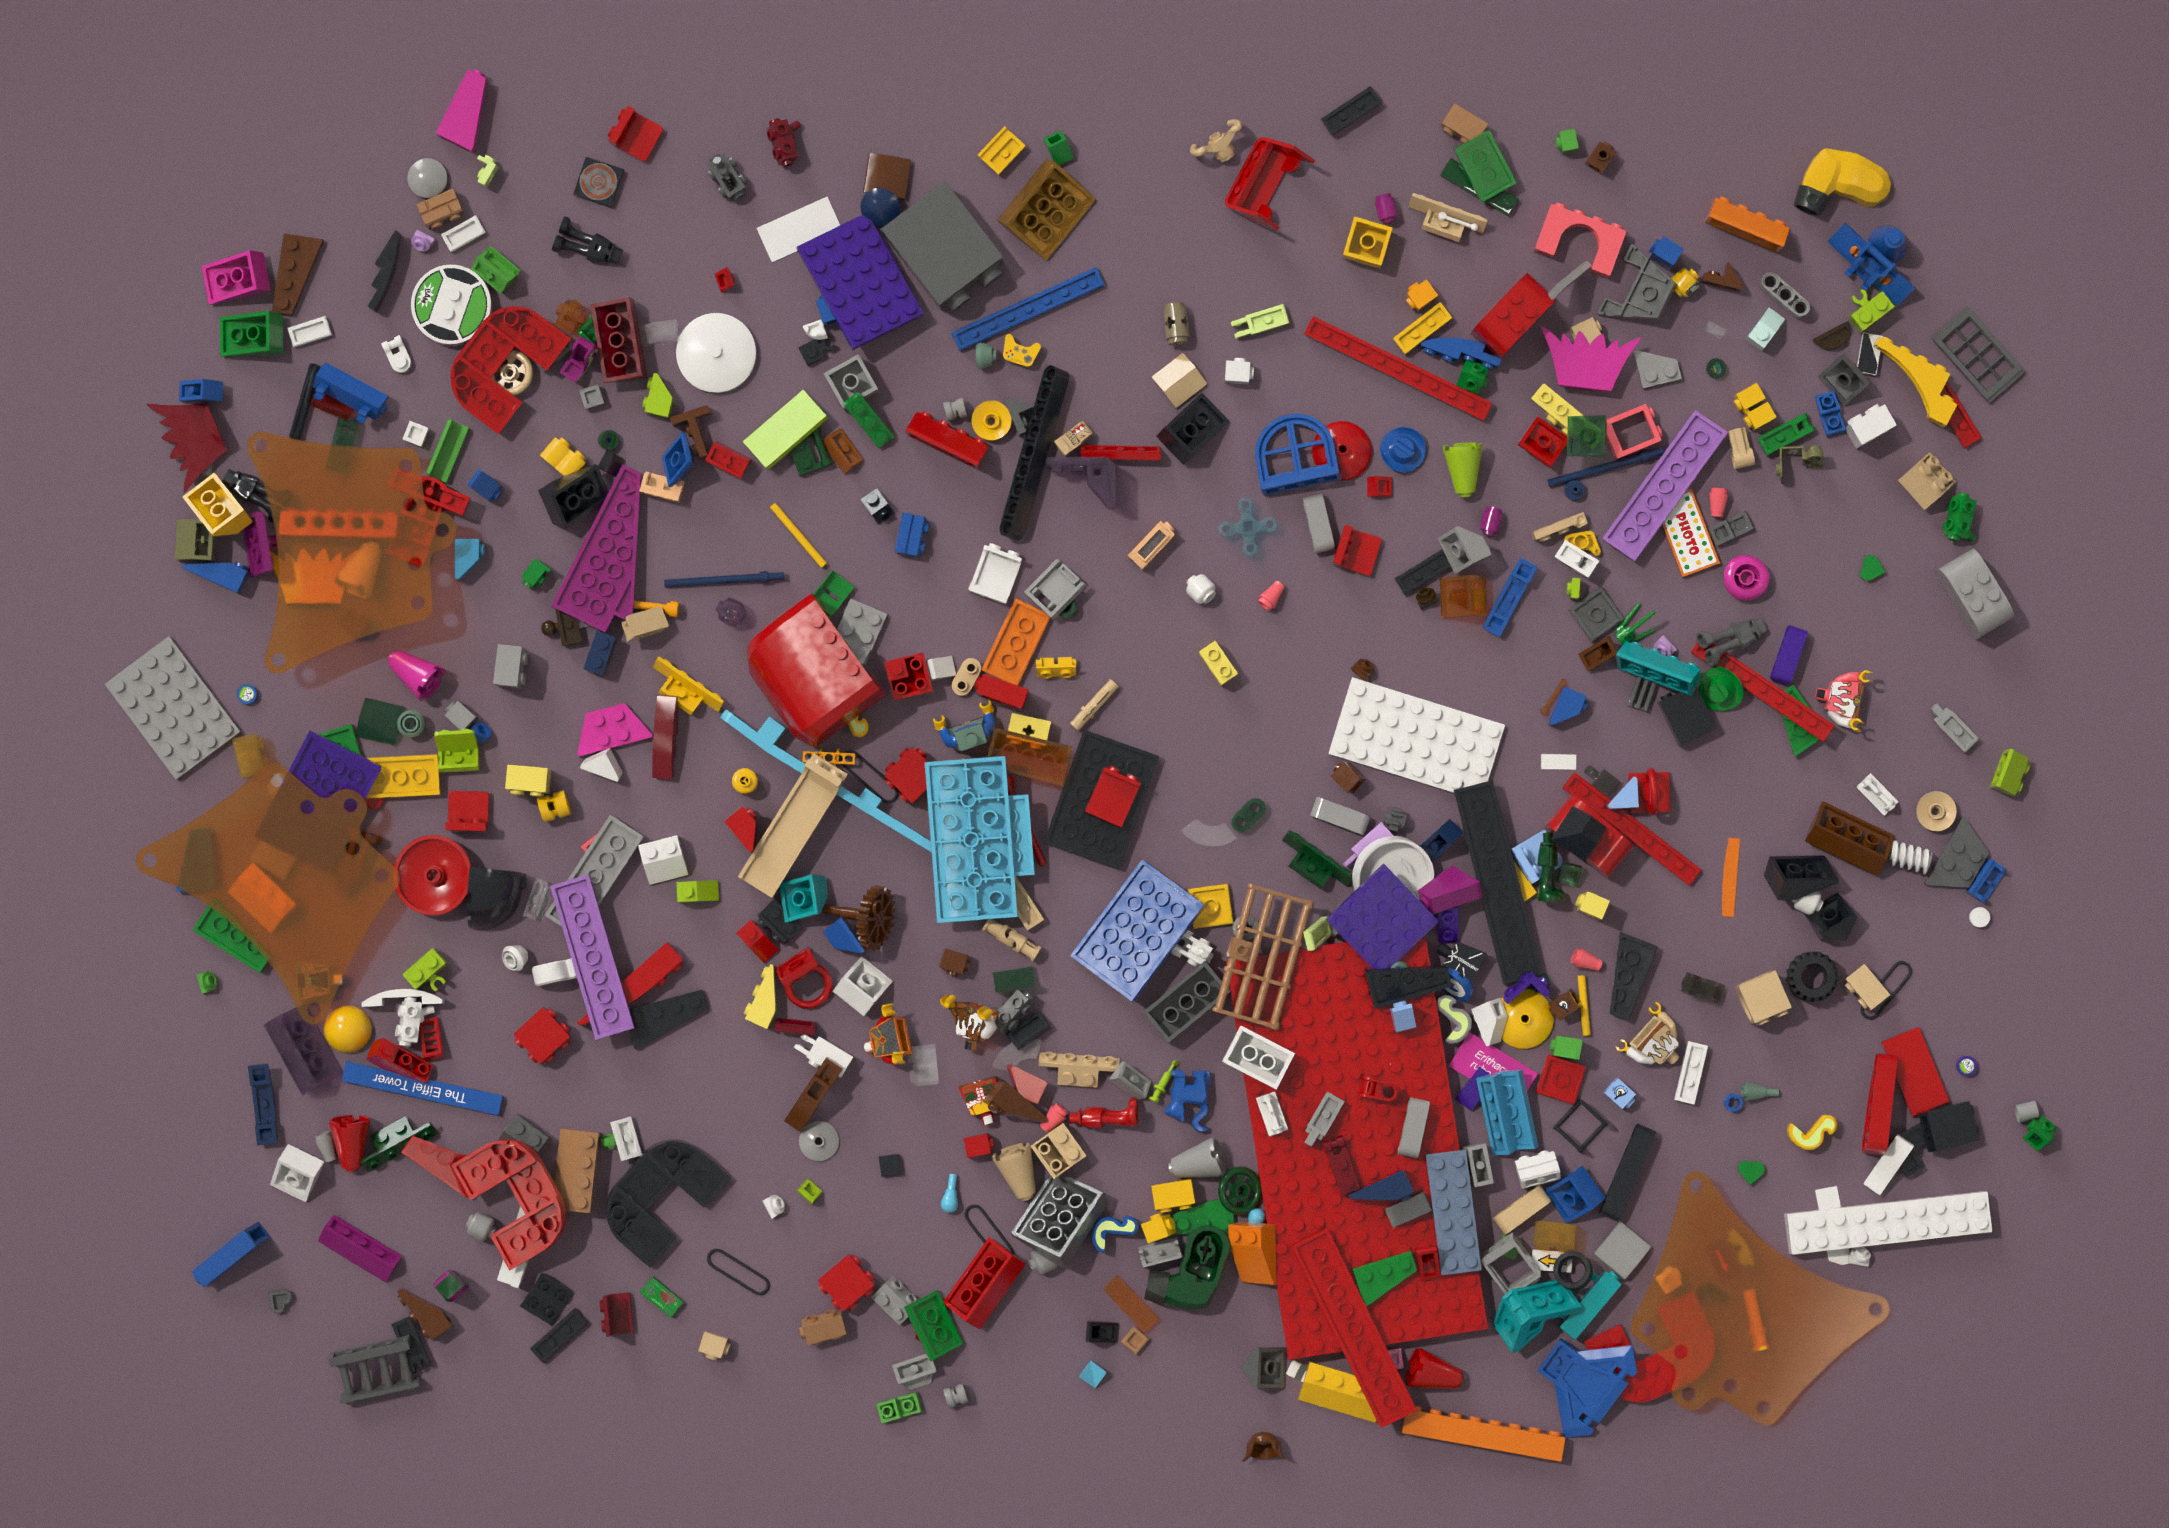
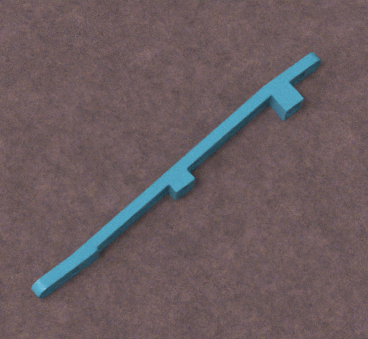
[720,709,932,853]

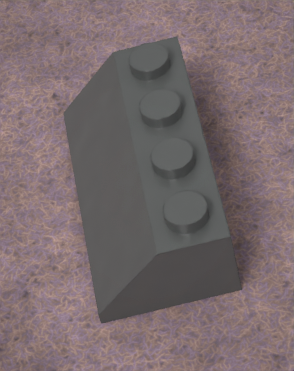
[1143,961,1230,1044]

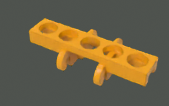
[803,748,855,767]

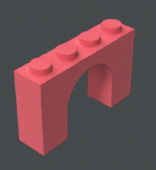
[1534,203,1626,278]

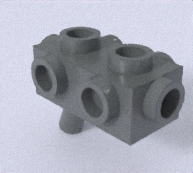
[707,154,747,200]
[987,989,1035,1034]

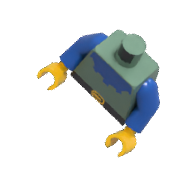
[933,700,996,751]

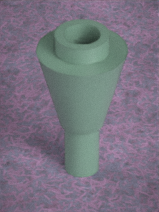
[1741,1081,1779,1101]

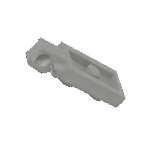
[1929,703,1979,753]
[1304,1092,1345,1147]

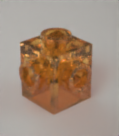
[555,299,586,334]

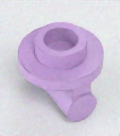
[411,230,435,252]
[1654,635,1677,657]

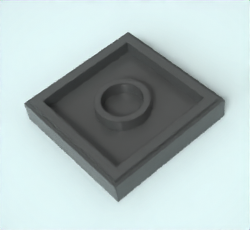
[1568,587,1624,642]

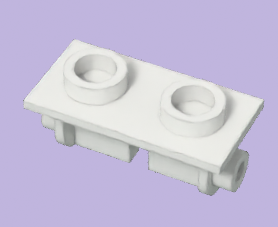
[1856,773,1898,816]
[1256,1091,1288,1136]

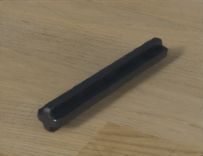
[289,363,320,441]

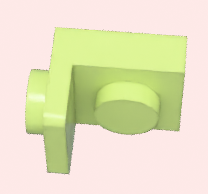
[477,155,499,188]

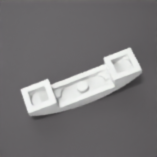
[362,989,445,1007]

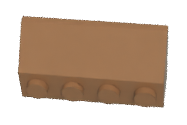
[554,1128,601,1213]

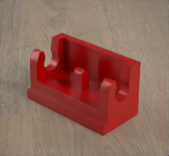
[705,441,752,479]

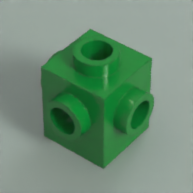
[1456,360,1489,394]
[2022,1115,2058,1152]

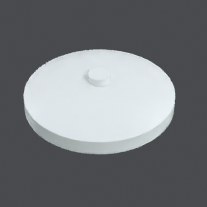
[676,313,756,393]

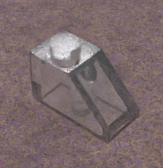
[639,319,680,346]

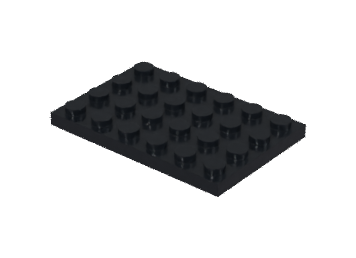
[1044,730,1159,869]

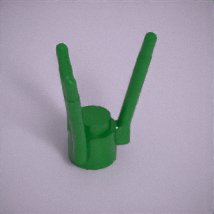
[1614,603,1656,645]

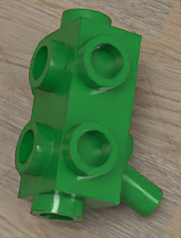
[1943,492,1977,542]

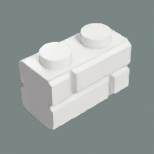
[1515,1151,1561,1189]

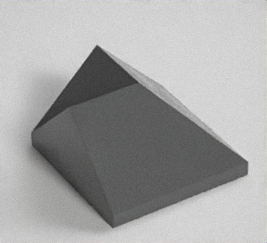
[1240,1347,1286,1388]

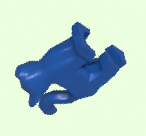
[1164,1069,1210,1133]

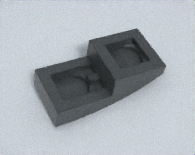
[1708,511,1754,546]
[1385,1192,1432,1228]

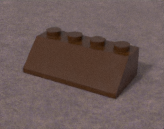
[1805,801,1895,876]

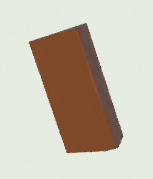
[823,428,864,474]

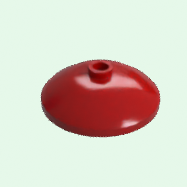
[1312,421,1372,481]

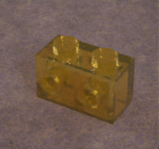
[232,733,269,779]
[1532,1220,1576,1252]

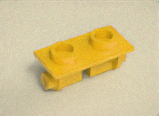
[1036,657,1076,679]

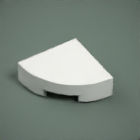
[803,320,828,340]

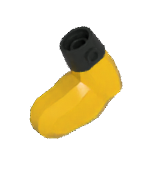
[1794,148,1891,216]

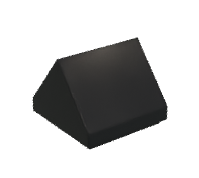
[598,450,624,477]

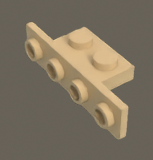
[1408,193,1488,242]
[1039,1052,1120,1088]

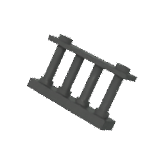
[329,1335,421,1405]

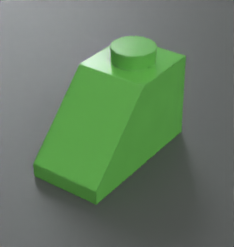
[1549,1036,1583,1060]

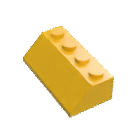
[1298,1361,1376,1423]

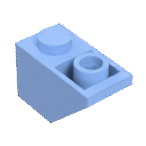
[1390,1001,1416,1032]

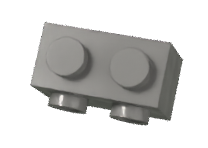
[1461,1143,1494,1187]

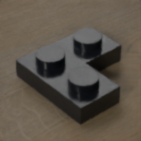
[1888,1122,1926,1177]

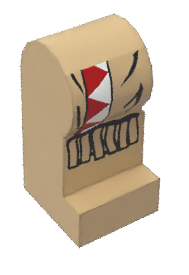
[1054,421,1093,457]

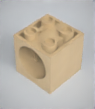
[1734,970,1792,1026]

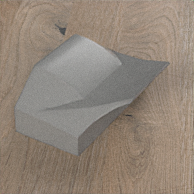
[892,1353,937,1390]

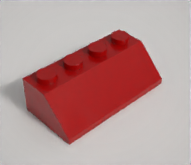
[905,411,989,470]
[943,1237,1026,1330]

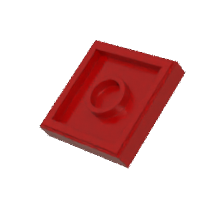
[1536,1054,1586,1105]

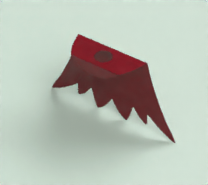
[146,403,228,493]

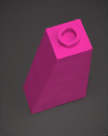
[436,69,488,154]

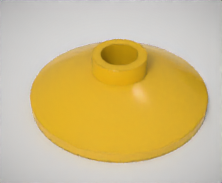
[971,401,1011,441]

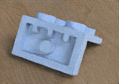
[1511,830,1564,884]

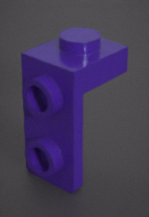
[1438,906,1458,943]
[1503,970,1550,1004]

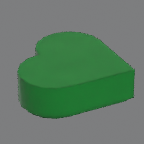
[1860,555,1885,581]
[1738,1160,1765,1185]

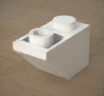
[1471,998,1508,1047]

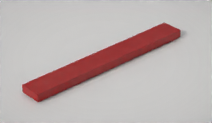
[1691,642,1835,743]
[1562,772,1701,886]

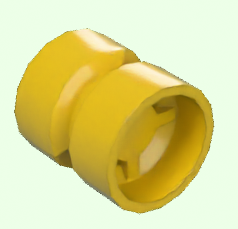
[537,790,571,823]

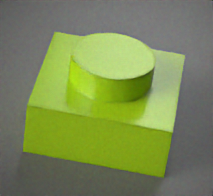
[1566,578,1580,600]

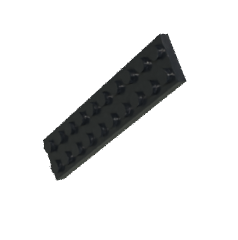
[1453,780,1543,984]

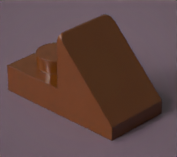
[1701,262,1743,292]
[1578,636,1618,671]

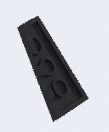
[1364,965,1452,1009]
[629,990,708,1049]

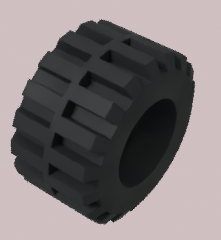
[1786,951,1839,1002]

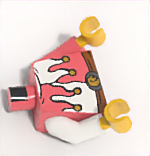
[1815,670,1873,732]

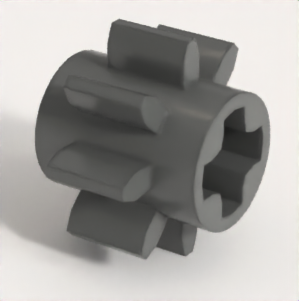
[1384,807,1407,832]

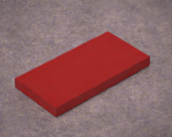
[1881,1027,1949,1116]

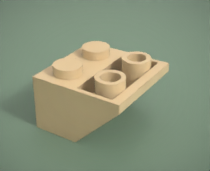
[1898,452,1956,510]
[1031,1123,1087,1179]

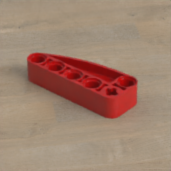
[1862,1053,1897,1156]

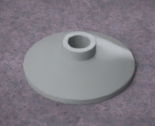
[799,1121,839,1161]

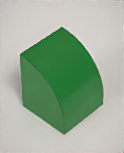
[1043,130,1074,165]

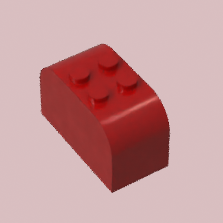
[1471,272,1556,359]
[1544,795,1634,878]

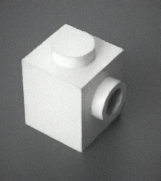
[1225,358,1254,384]

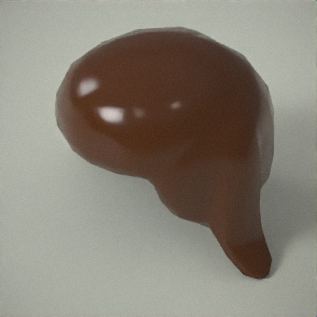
[1242,1432,1286,1462]

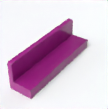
[318,1214,402,1282]

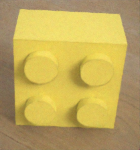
[505,765,551,797]

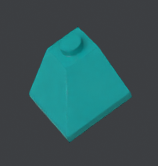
[780,874,828,923]

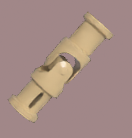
[982,919,1042,962]

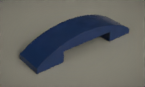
[248,1063,278,1146]

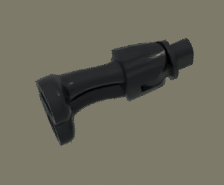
[552,216,623,264]
[222,469,293,524]

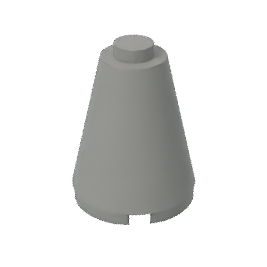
[1168,1137,1226,1178]

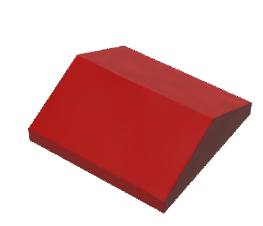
[1518,416,1570,467]

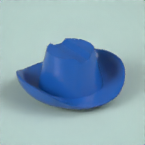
[1380,427,1426,472]

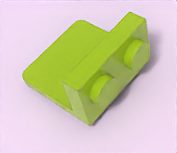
[434,729,479,773]

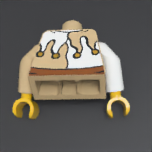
[1616,1002,1679,1065]

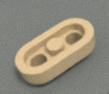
[952,658,981,696]

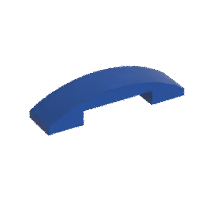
[1482,557,1538,637]

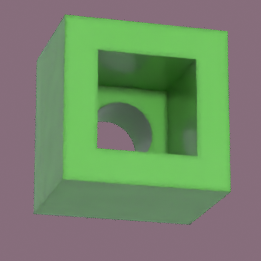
[1555,129,1579,154]

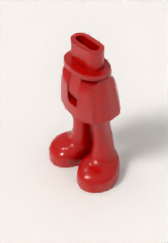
[1069,1098,1139,1129]

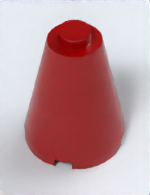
[329,1115,370,1172]
[1405,1348,1464,1389]

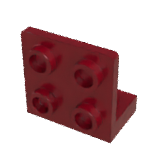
[599,1292,634,1337]

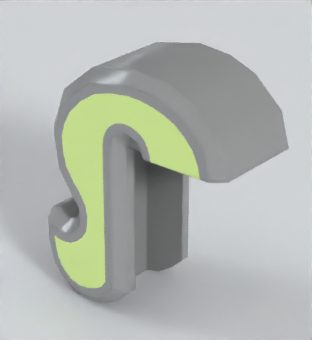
[1436,995,1471,1044]

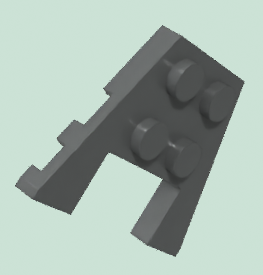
[1597,244,1677,320]

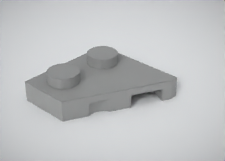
[1633,350,1682,389]

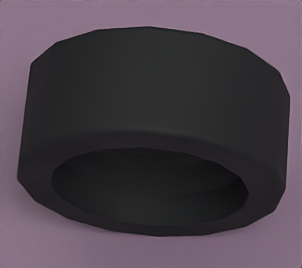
[1553,1251,1593,1291]

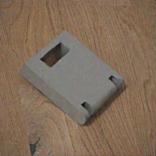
[1024,559,1086,620]

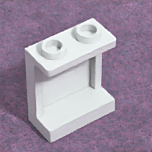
[968,543,1022,605]

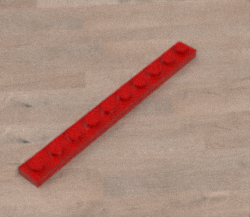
[1304,316,1492,421]

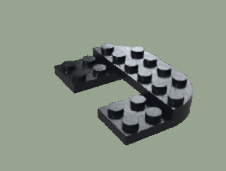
[606,1139,731,1268]

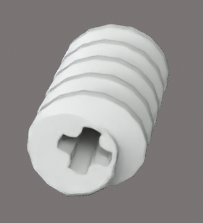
[1888,841,1932,874]

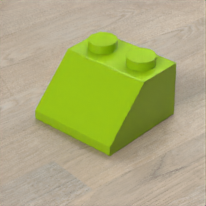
[1990,748,2030,796]

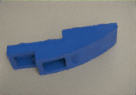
[1420,338,1501,370]

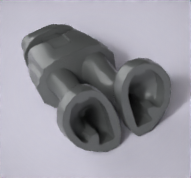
[1696,619,1767,667]

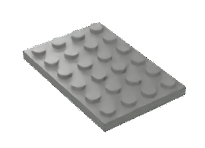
[105,636,241,780]

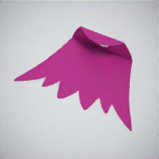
[1541,326,1641,392]

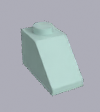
[1745,307,1785,351]

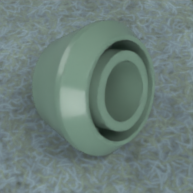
[976,342,996,370]
[397,710,425,738]

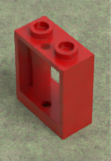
[974,674,1029,710]

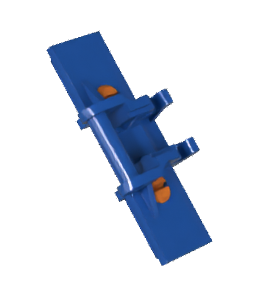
[1827,222,1916,306]

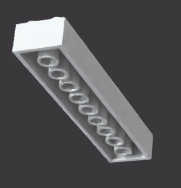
[1784,1191,1992,1254]

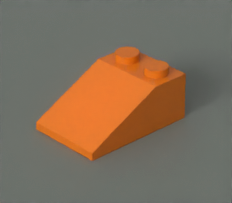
[1228,1222,1276,1285]

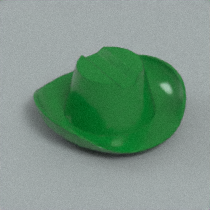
[1698,667,1743,711]

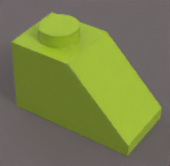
[676,881,719,903]

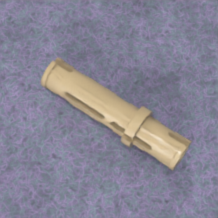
[1070,679,1119,731]

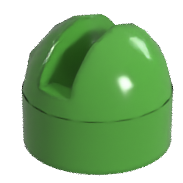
[599,1133,616,1150]

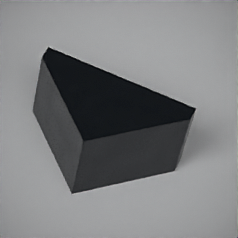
[1086,1320,1118,1343]

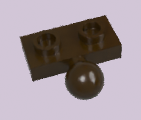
[541,609,582,646]

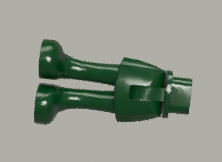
[1537,832,1565,902]

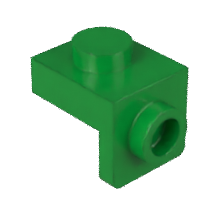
[577,315,596,344]

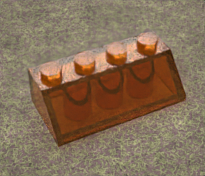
[987,727,1072,786]

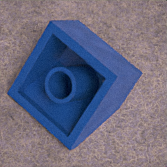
[1544,1165,1605,1224]

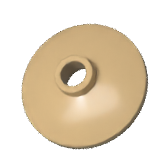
[1916,791,1957,831]

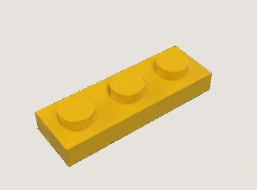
[1393,302,1452,355]

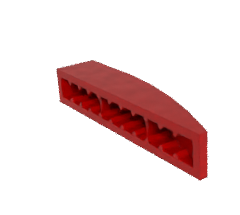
[577,942,684,1026]

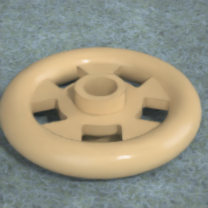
[491,350,533,396]

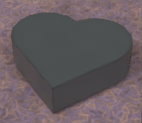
[268,1289,293,1314]

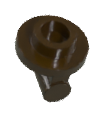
[1416,588,1439,610]

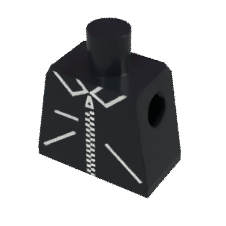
[1436,942,1487,982]

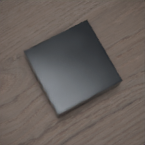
[879,1154,902,1177]

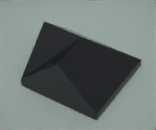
[1551,806,1607,862]
[1804,893,1857,941]

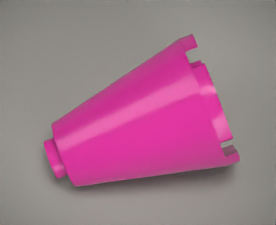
[388,650,445,701]

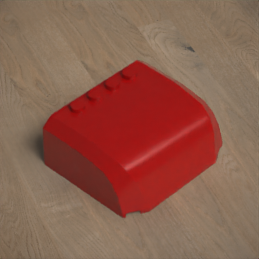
[746,593,887,748]

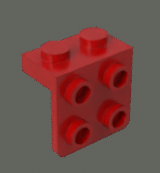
[608,106,663,162]

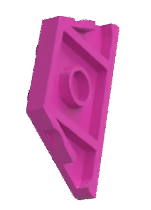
[577,703,653,757]

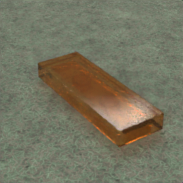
[1103,1275,1159,1333]

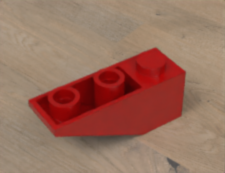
[366,1038,434,1083]

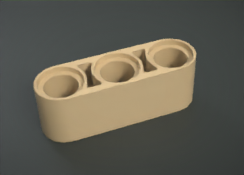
[1493,1185,1552,1235]

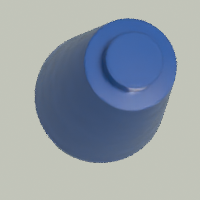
[1868,225,1907,264]

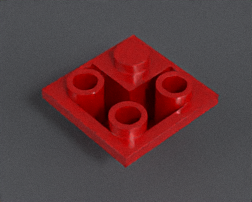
[884,652,933,701]

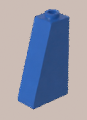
[191,1222,271,1288]

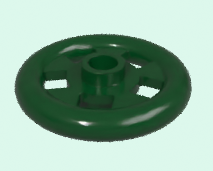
[1218,1166,1262,1215]

